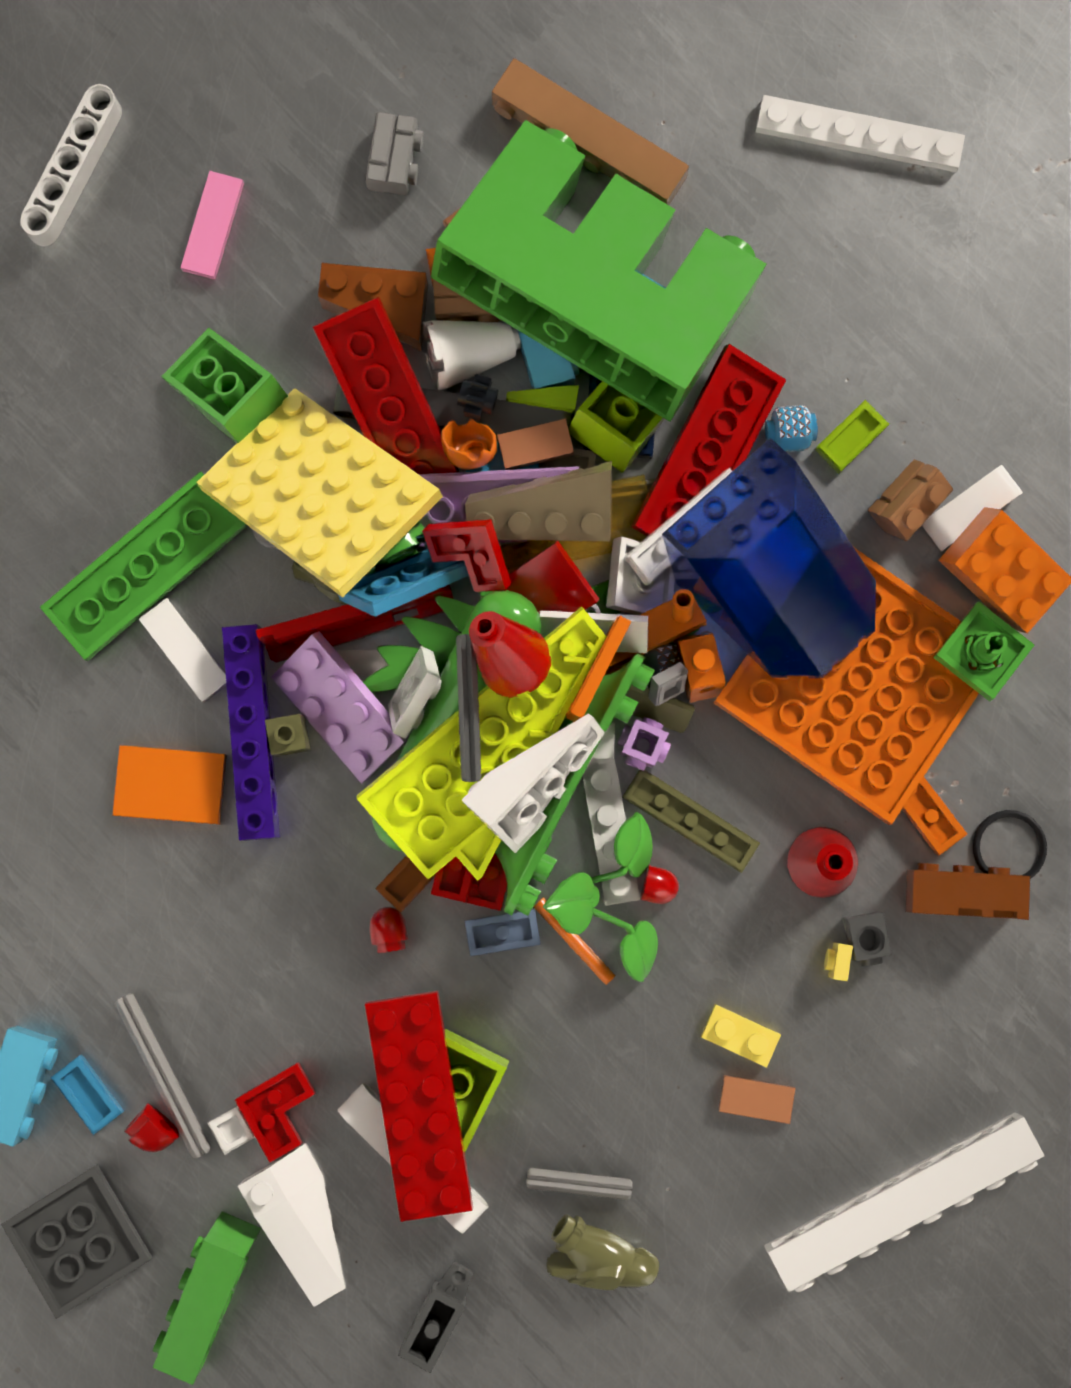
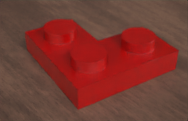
[422,519,511,592]
[235,1062,316,1162]

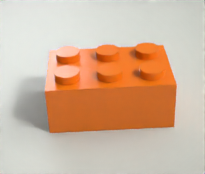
[939,507,1071,634]

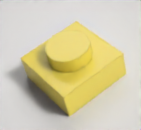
[824,942,853,982]

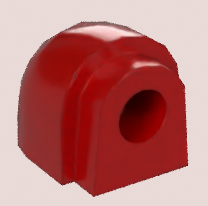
[640,865,679,904]
[370,907,408,953]
[124,1103,179,1152]

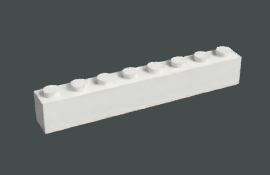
[764,1112,1045,1292]

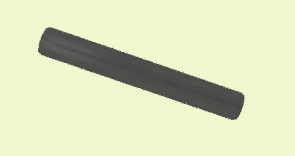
[456,634,481,782]

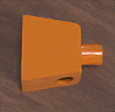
[673,631,726,703]

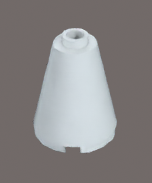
[422,320,521,391]

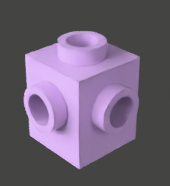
[617,717,671,771]

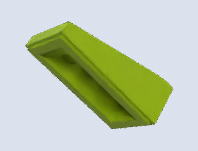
[506,385,579,414]

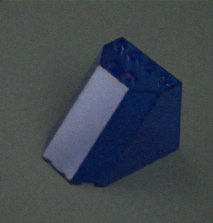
[662,438,876,678]

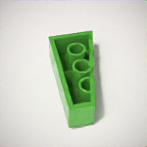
[153,1211,261,1385]

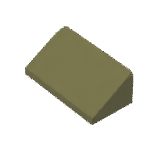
[626,685,695,733]

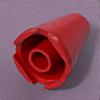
[469,611,551,698]
[787,827,858,898]

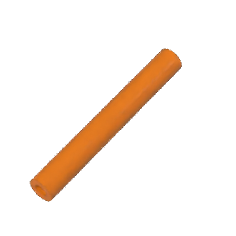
[533,897,616,985]

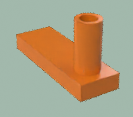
[609,589,707,670]

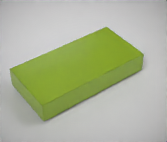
[814,400,889,474]

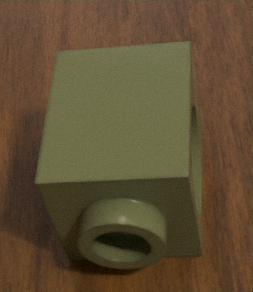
[265,713,311,757]

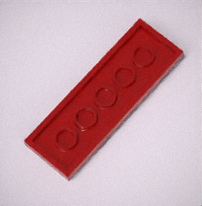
[313,297,459,474]
[631,344,787,562]
[365,991,474,1222]

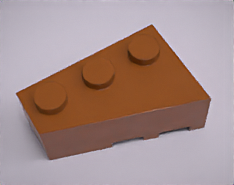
[318,263,428,351]
[905,863,1030,920]

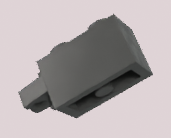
[398,1261,473,1373]

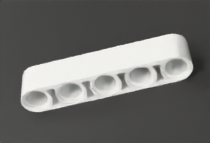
[20,84,122,246]
[338,1083,489,1234]

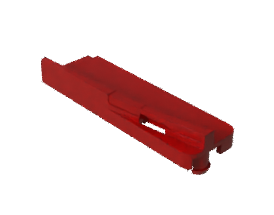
[256,584,454,663]

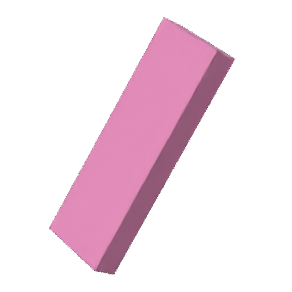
[180,171,244,280]

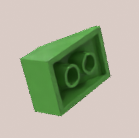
[161,328,288,443]

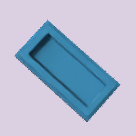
[51,1055,124,1135]

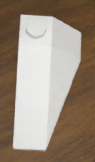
[462,713,605,853]
[237,1143,346,1307]

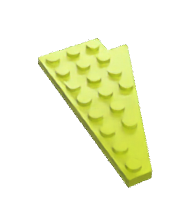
[356,607,607,881]

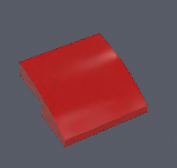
[431,853,508,911]

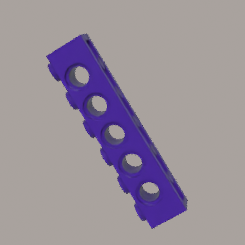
[222,624,280,841]

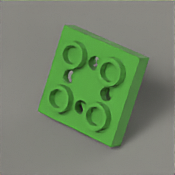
[933,601,1035,702]

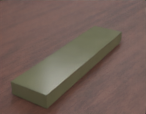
[622,770,760,873]

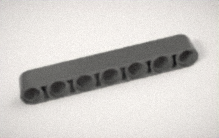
[333,382,575,438]

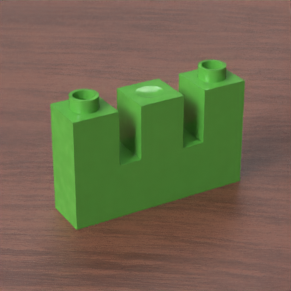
[431,120,767,422]

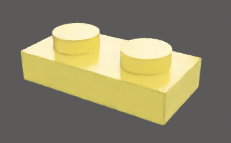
[700,1004,781,1068]

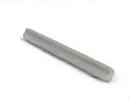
[115,993,211,1159]

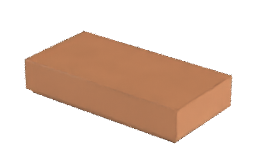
[497,419,574,470]
[718,1075,796,1124]

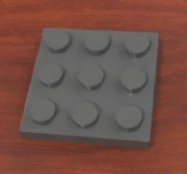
[1,1164,152,1319]

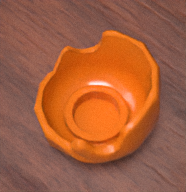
[441,418,497,470]

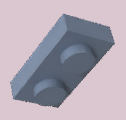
[465,909,541,956]

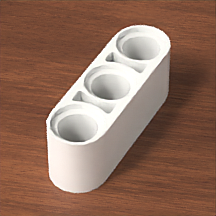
[922,465,1023,551]

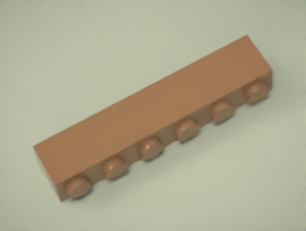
[492,58,689,205]

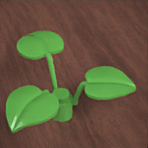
[543,812,658,982]

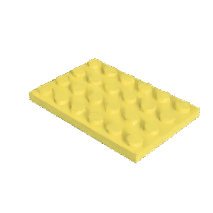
[196,388,443,597]

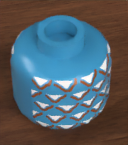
[765,405,818,453]

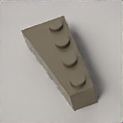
[465,461,612,541]

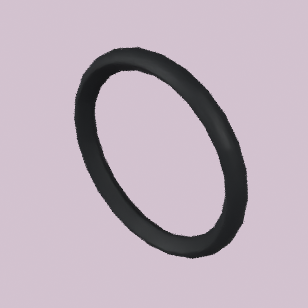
[973,810,1047,879]

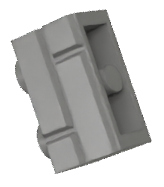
[365,112,424,196]

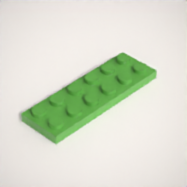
[40,471,248,661]

